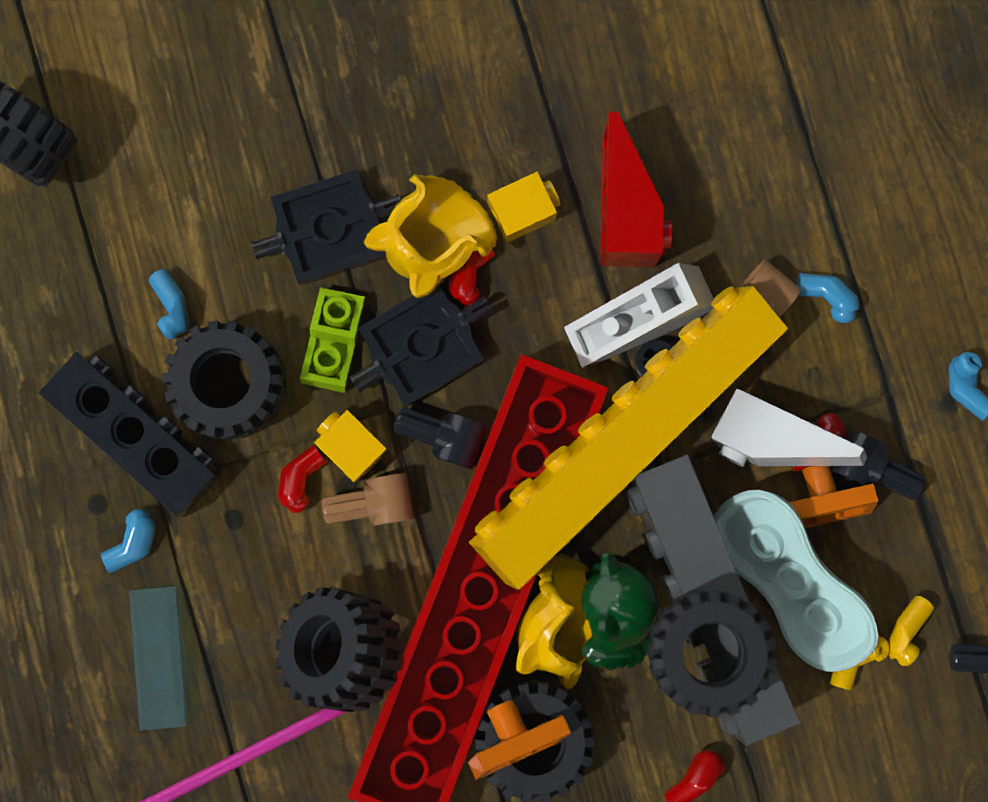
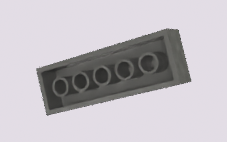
[624,455,800,746]

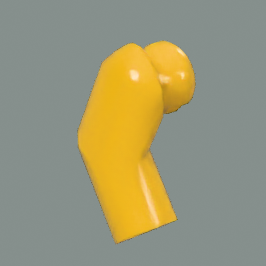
[888,596,934,666]

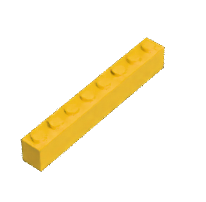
[469,286,788,590]

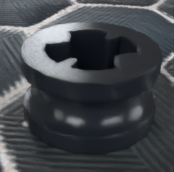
[634,339,672,377]

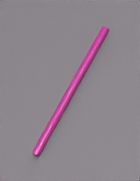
[140,709,346,802]

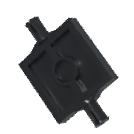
[251,169,401,286]
[350,284,493,408]

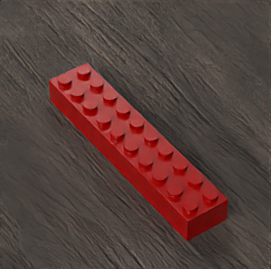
[347,354,608,802]

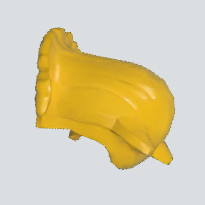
[364,174,497,298]
[516,553,592,689]

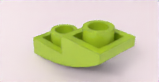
[300,287,365,393]

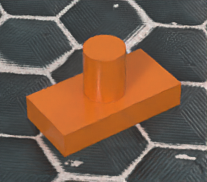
[789,466,878,528]
[468,700,571,780]

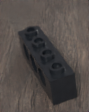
[39,352,221,517]

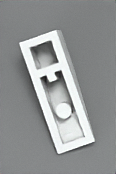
[564,263,714,368]
[711,389,867,467]

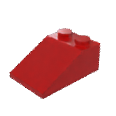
[600,112,672,268]

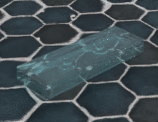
[129,586,189,731]

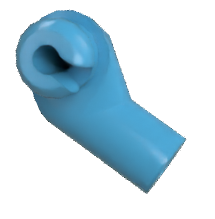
[148,269,190,340]
[948,352,988,421]
[101,509,156,573]

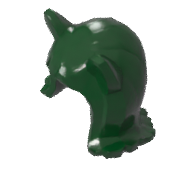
[581,552,659,670]

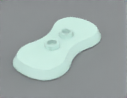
[713,490,878,672]

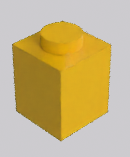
[487,172,561,244]
[314,410,389,483]

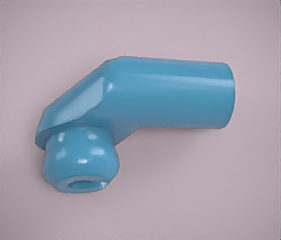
[797,273,860,323]

